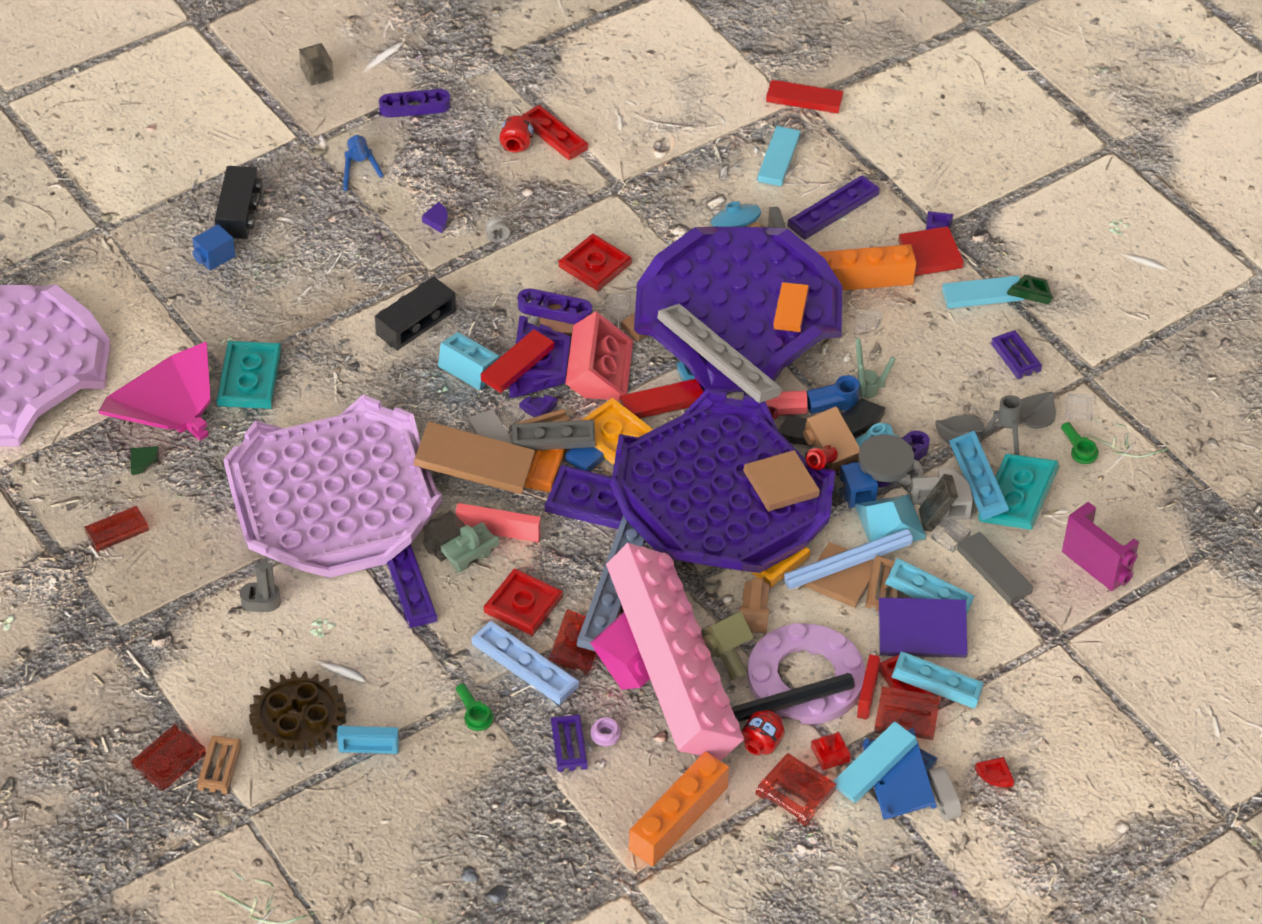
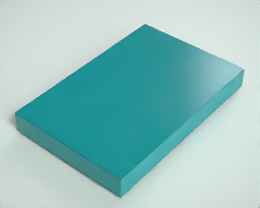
[217,341,282,409]
[978,453,1059,530]

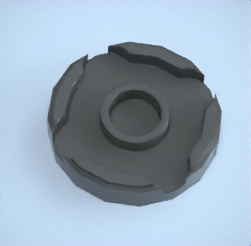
[858,434,914,482]

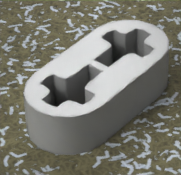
[927,767,961,821]

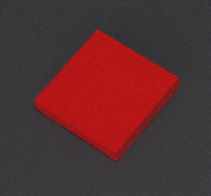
[898,226,964,276]
[559,233,632,291]
[484,568,563,636]

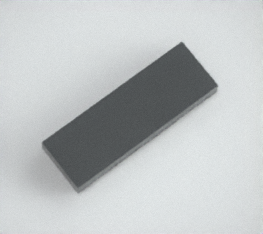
[512,420,595,450]
[957,532,1033,605]

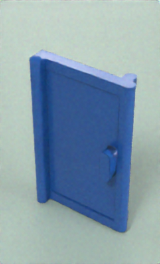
[862,728,937,820]

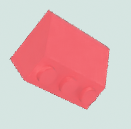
[565,311,633,401]

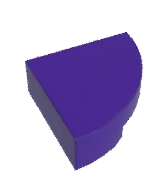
[422,202,448,233]
[926,211,953,230]
[519,395,557,417]

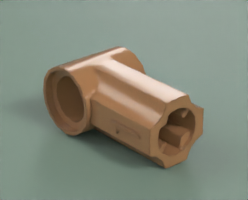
[739,578,769,634]

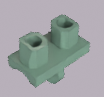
[441,522,499,572]

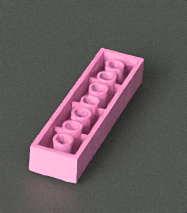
[606,543,744,760]

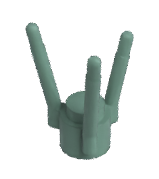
[855,338,895,398]

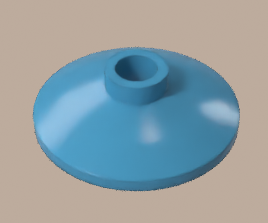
[711,201,762,227]

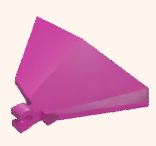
[99,341,211,441]

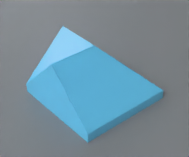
[855,494,926,542]

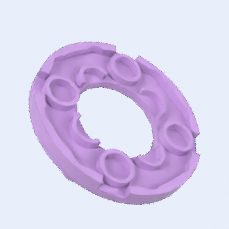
[747,623,865,724]

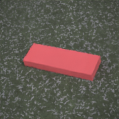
[456,503,541,543]

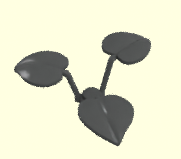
[935,391,1056,455]

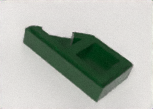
[1007,275,1053,305]

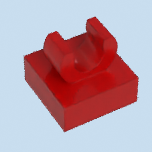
[811,732,851,770]

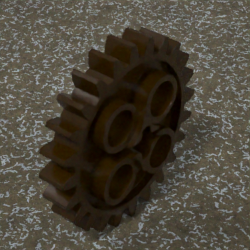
[249,671,347,758]

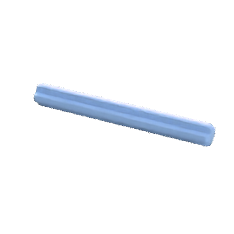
[784,529,913,589]

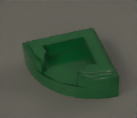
[131,446,159,475]

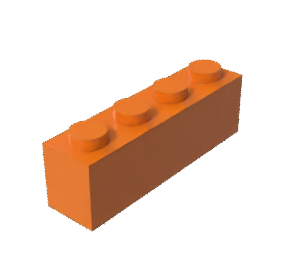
[817,244,916,291]
[629,751,729,866]

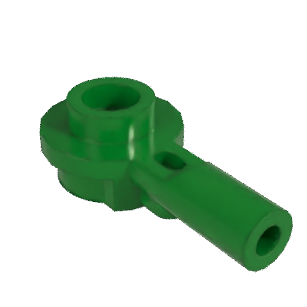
[1061,422,1099,464]
[456,683,494,731]

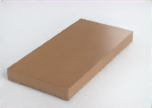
[414,421,535,495]

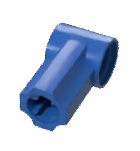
[806,375,860,414]

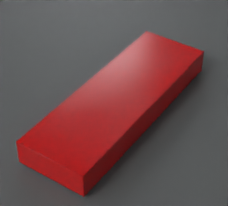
[766,79,844,114]
[520,105,588,161]
[481,329,554,393]
[619,379,703,419]

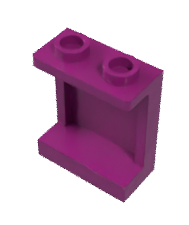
[1062,502,1139,591]

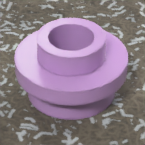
[591,717,621,746]

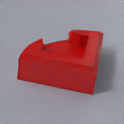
[975,757,1014,787]

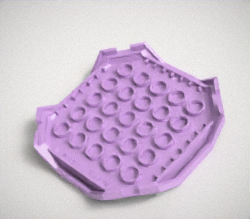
[0,284,111,446]
[223,395,442,578]

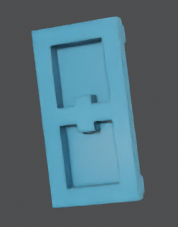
[438,332,500,391]

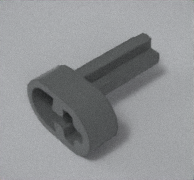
[240,559,281,612]

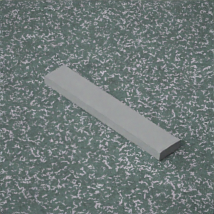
[657,304,782,403]

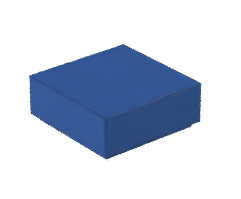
[566,447,605,472]

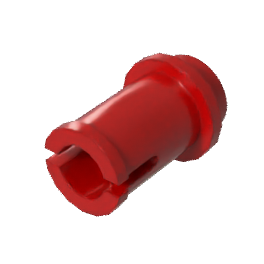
[806,445,838,470]

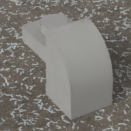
[910,469,973,521]

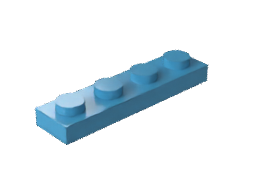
[949,431,1009,520]

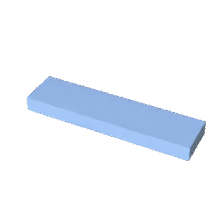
[471,621,579,705]

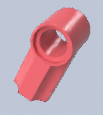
[765,390,808,420]

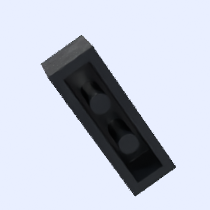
[215,166,263,239]
[375,276,456,351]

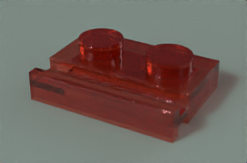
[548,609,596,675]
[874,686,941,740]
[131,724,206,791]

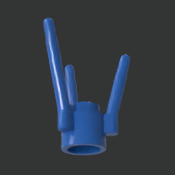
[343,135,384,191]

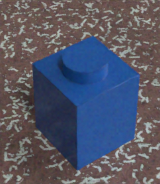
[192,224,236,271]
[839,462,878,508]

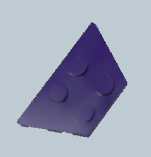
[509,316,570,398]

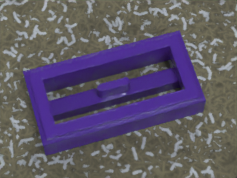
[991,330,1042,379]
[551,715,587,772]

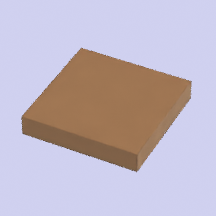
[743,450,820,511]
[804,542,873,608]

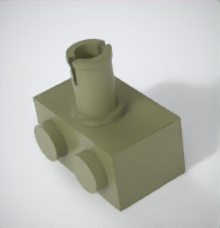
[701,611,754,681]

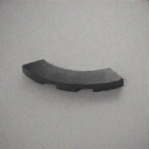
[778,398,886,445]

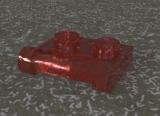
[755,753,837,826]

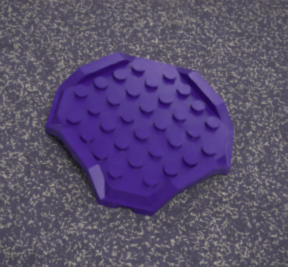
[634,226,842,396]
[610,389,835,573]

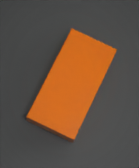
[773,282,809,332]
[525,449,566,492]

